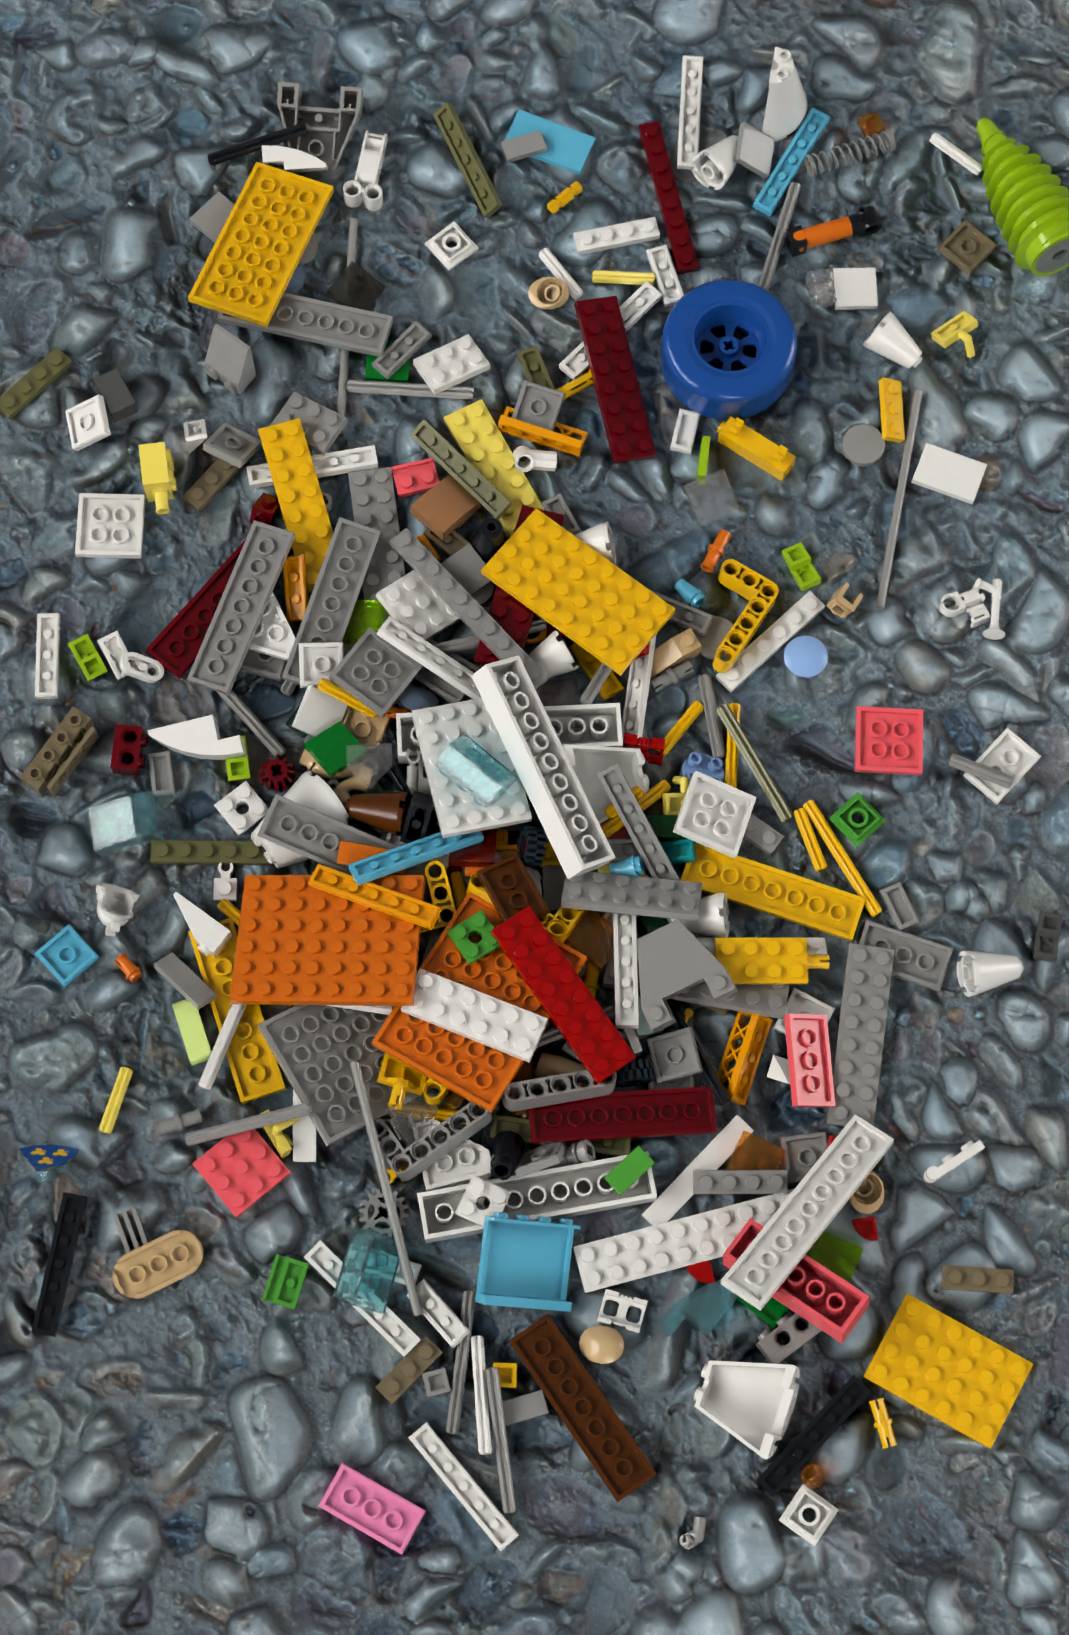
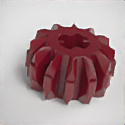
[258,754,297,793]

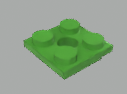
[829,792,886,848]
[447,910,500,965]

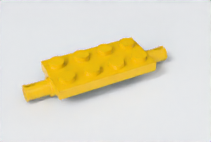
[712,938,830,984]
[376,1053,427,1110]

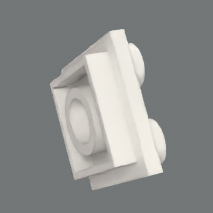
[425,221,478,271]
[214,781,269,836]
[455,1175,511,1227]
[778,1484,838,1547]

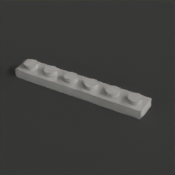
[597,763,681,881]

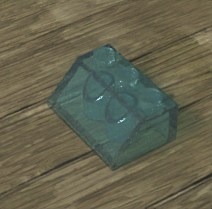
[434,735,518,808]
[333,1229,400,1314]

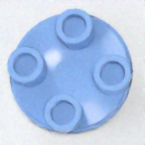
[784,636,828,679]
[682,752,725,783]

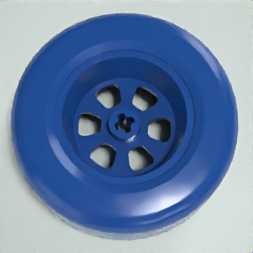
[660,279,797,420]

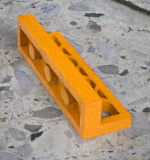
[498,406,588,457]
[713,1011,773,1106]

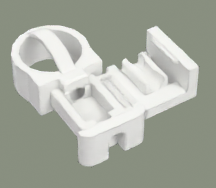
[939,584,991,628]

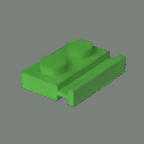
[262,1254,310,1310]

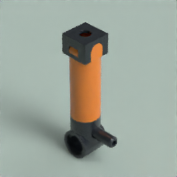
[785,206,882,257]

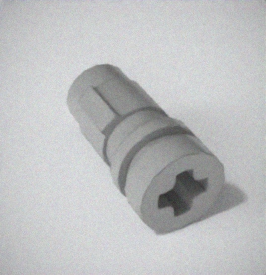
[547,1139,595,1169]

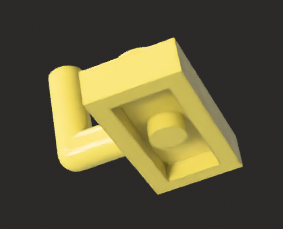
[931,311,978,358]
[662,776,689,815]
[260,1109,300,1159]

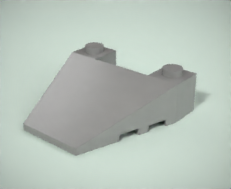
[277,82,364,171]
[637,919,738,1032]

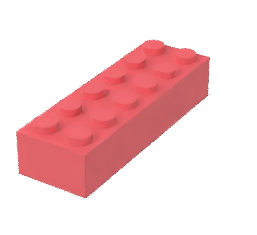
[723,1218,870,1344]

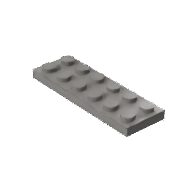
[561,872,702,921]

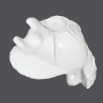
[96,883,140,937]

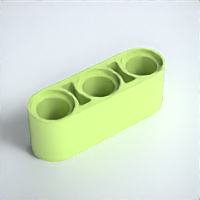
[172,999,212,1066]

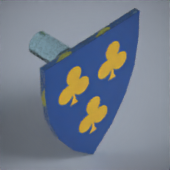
[19,1145,79,1183]

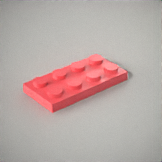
[784,1013,835,1108]

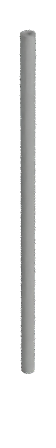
[337,218,358,434]
[876,390,923,610]
[350,1061,423,1316]

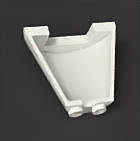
[762,47,807,142]
[562,744,650,824]
[251,771,354,869]
[694,1360,800,1459]

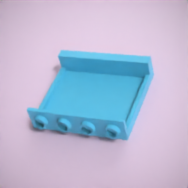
[475,1212,581,1312]

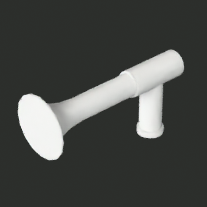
[975,578,1006,640]

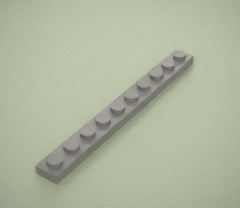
[390,528,548,690]

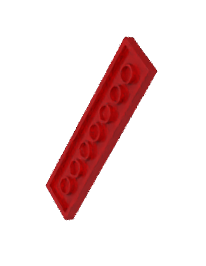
[490,906,636,1085]

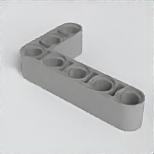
[503,1070,617,1111]
[366,1102,493,1181]

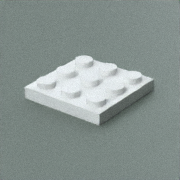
[75,493,146,559]
[376,570,460,641]
[673,771,757,858]

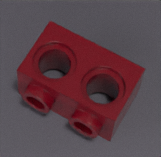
[110,724,148,776]

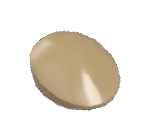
[528,277,569,309]
[849,1171,884,1214]
[579,1325,624,1364]

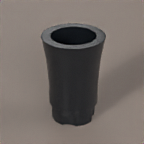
[490,1131,525,1180]

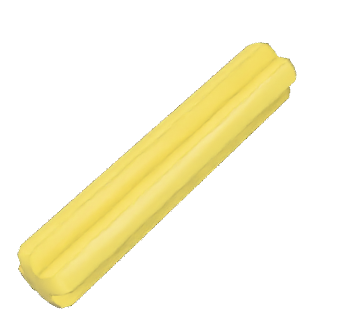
[592,270,655,285]
[99,1067,133,1134]

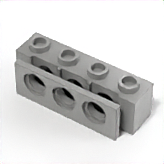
[756,1313,822,1364]

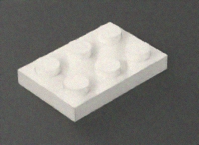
[413,334,490,395]

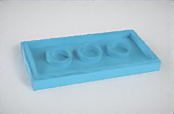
[504,109,596,175]

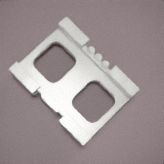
[597,1289,648,1333]

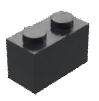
[400,791,434,843]

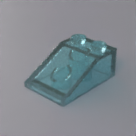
[88,791,162,852]

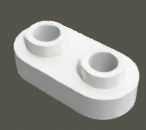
[120,652,164,683]

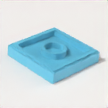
[34,924,100,988]

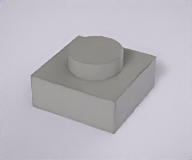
[422,1368,451,1398]

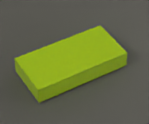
[696,436,711,485]

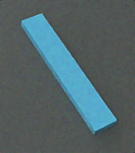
[752,108,830,216]
[348,831,484,886]

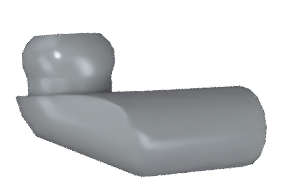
[679,1517,706,1549]

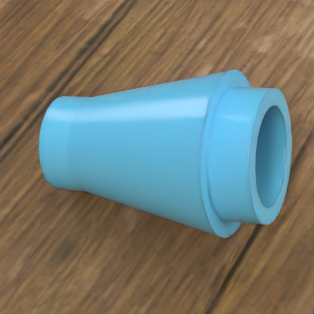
[674,578,706,609]
[609,855,644,877]

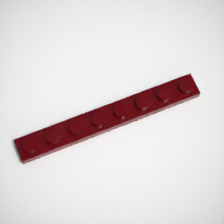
[638,121,699,275]

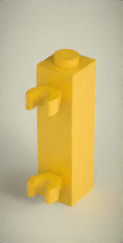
[717,416,796,481]

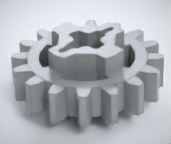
[359,1189,410,1240]

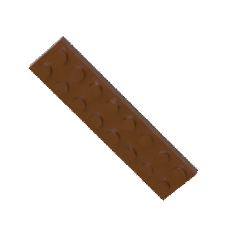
[509,1314,657,1503]

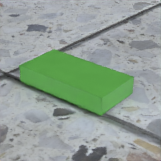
[604,1146,655,1196]

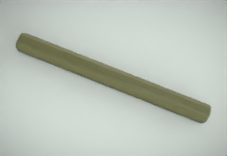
[716,704,793,822]

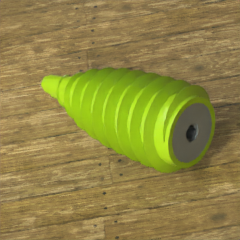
[977,117,1069,276]

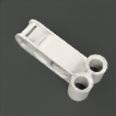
[343,130,388,211]

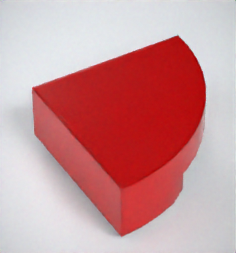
[851,1217,879,1241]
[686,1260,716,1284]

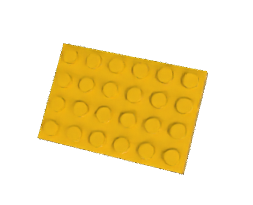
[862,1293,1033,1449]

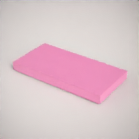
[318,1463,426,1554]

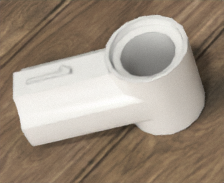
[513,446,557,472]

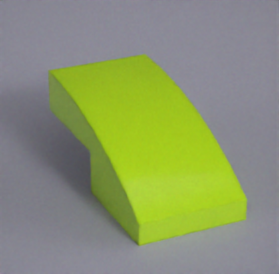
[781,542,821,592]
[68,634,108,682]
[223,735,251,781]

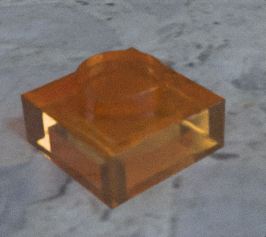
[857,111,885,139]

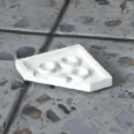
[248,592,296,661]
[411,1118,491,1191]

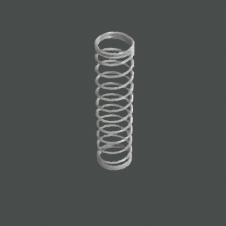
[805,129,896,178]

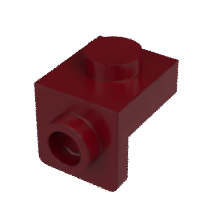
[250,492,281,525]

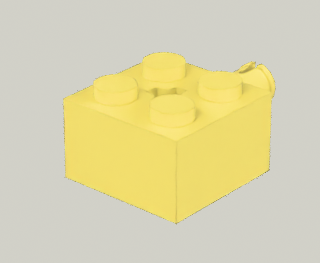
[138,442,177,515]

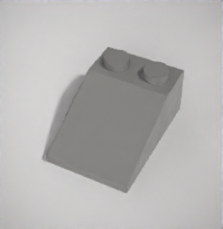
[205,324,256,395]

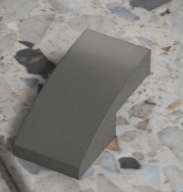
[1033,911,1062,963]

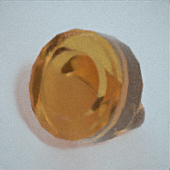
[801,1463,827,1490]

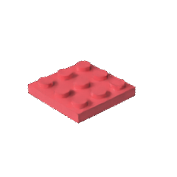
[854,706,923,776]
[192,1129,291,1218]

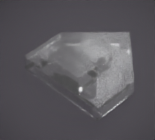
[346,743,392,789]
[386,1097,438,1148]

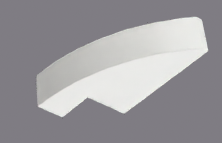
[147,715,247,760]

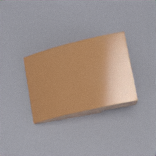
[411,475,482,540]

